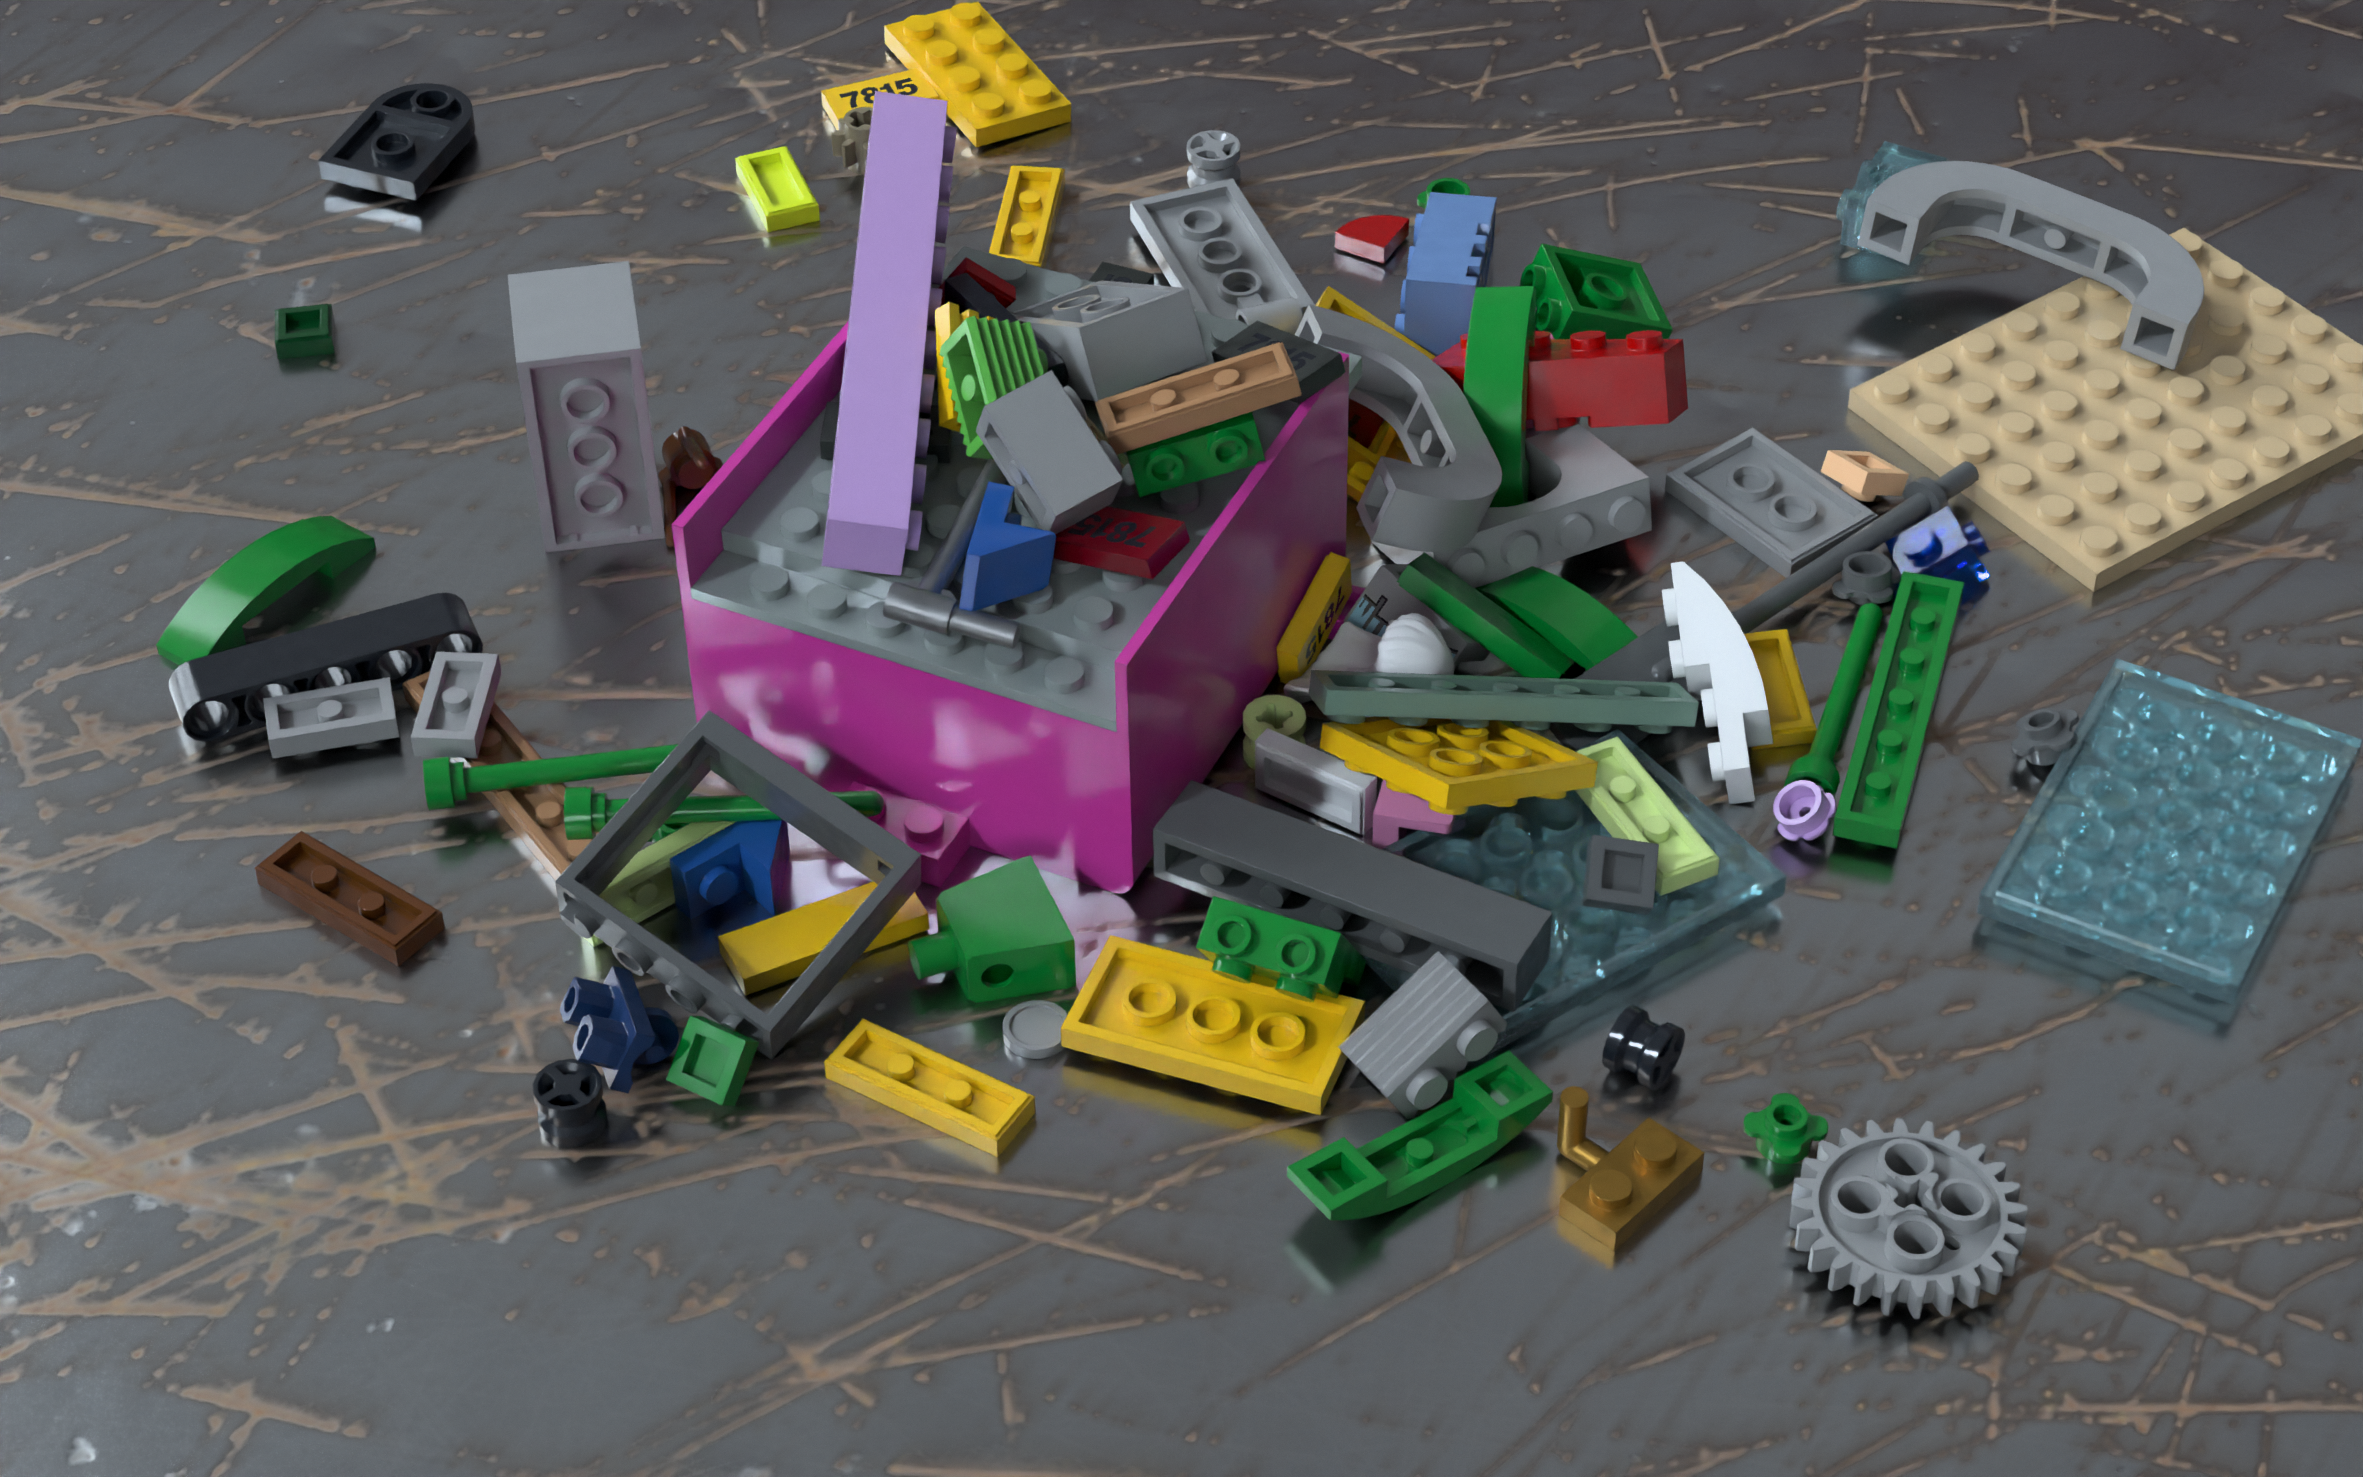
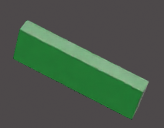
[1397,552,1575,679]

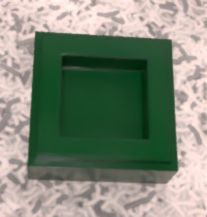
[275,304,335,359]

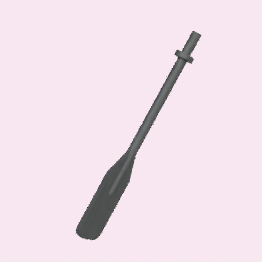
[1549,461,1979,752]

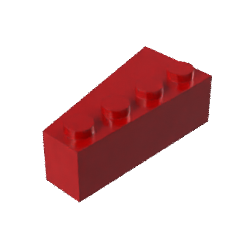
[1432,330,1688,431]

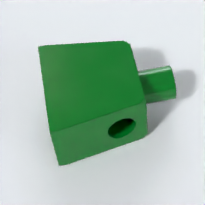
[908,855,1076,1003]

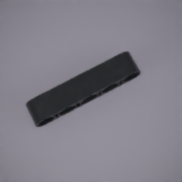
[169,592,483,742]

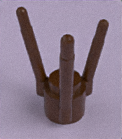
[658,426,723,547]

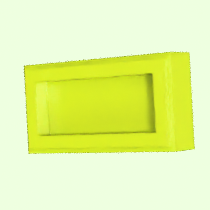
[735,146,820,232]

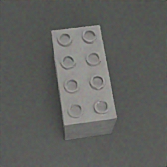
[508,261,665,553]

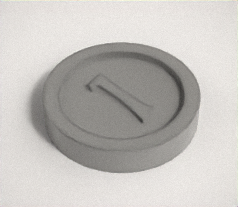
[1002,1000,1068,1059]

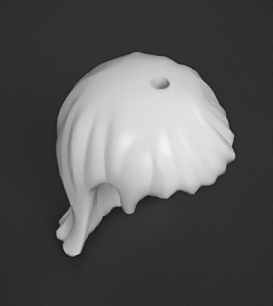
[1284,613,1455,717]

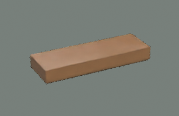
[1095,342,1302,455]

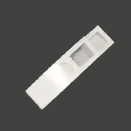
[1662,561,1773,805]

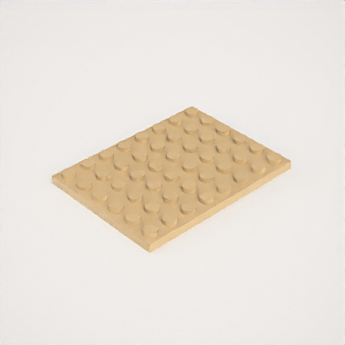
[1848,228,2363,592]

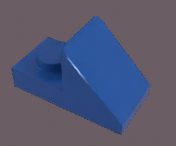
[959,481,1056,611]
[670,820,790,920]

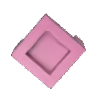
[1372,780,1462,856]

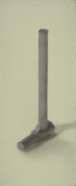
[883,459,1021,649]

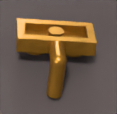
[1557,1086,1705,1252]

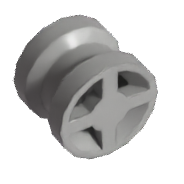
[1186,130,1241,188]

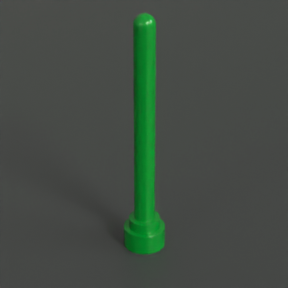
[1783,603,1883,798]
[423,744,678,811]
[564,787,884,840]

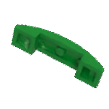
[1463,286,1537,508]
[156,516,376,666]
[1475,566,1638,672]
[1287,1050,1553,1220]

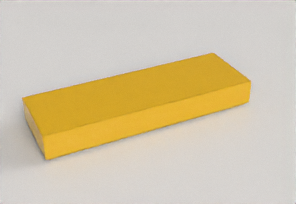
[989,165,1065,268]
[718,882,929,996]
[824,1018,1036,1157]

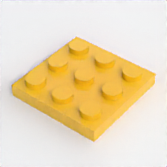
[1320,716,1598,815]

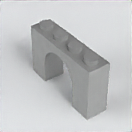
[1371,423,1652,588]

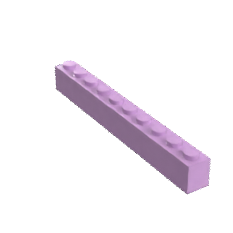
[821,91,957,576]

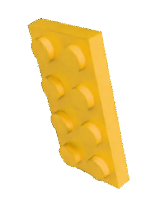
[884,1,1071,147]
[1061,935,1365,1116]

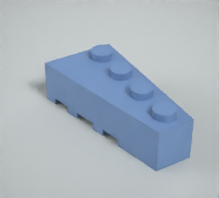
[1394,192,1497,357]

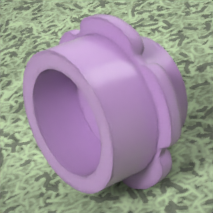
[1773,780,1837,841]

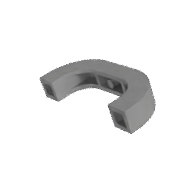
[1857,161,2204,370]
[1295,304,1502,552]

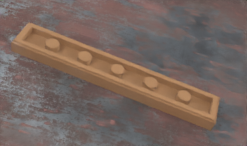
[402,671,598,881]

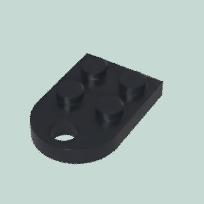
[318,83,475,200]

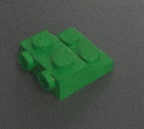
[1520,244,1673,339]
[1126,412,1266,497]
[1196,896,1367,1002]

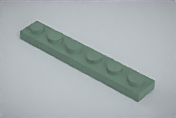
[1308,670,1699,734]

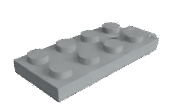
[1130,178,1315,335]

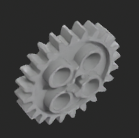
[1789,1118,2027,1319]

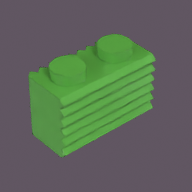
[939,316,1048,459]

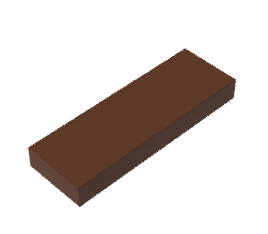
[254,831,445,967]

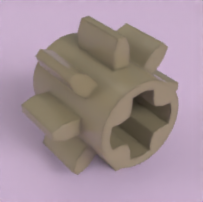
[831,107,873,175]

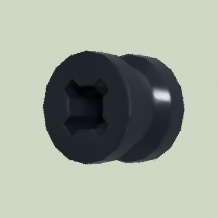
[1602,1005,1685,1090]
[532,1059,608,1148]

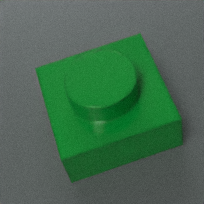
[666,1015,759,1106]

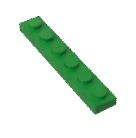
[1832,571,1964,848]

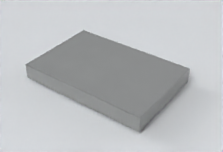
[1665,427,1878,578]

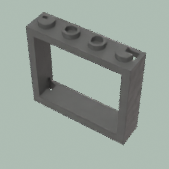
[555,710,921,1060]

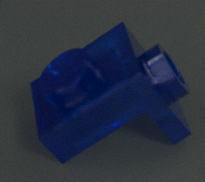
[1885,505,1991,583]

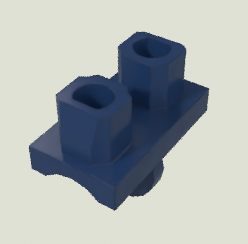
[560,966,679,1093]

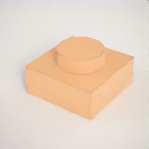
[1821,450,1909,502]

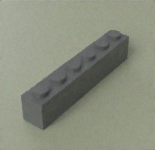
[1153,780,1552,1012]

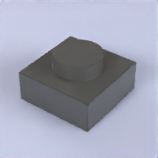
[1582,835,1659,915]

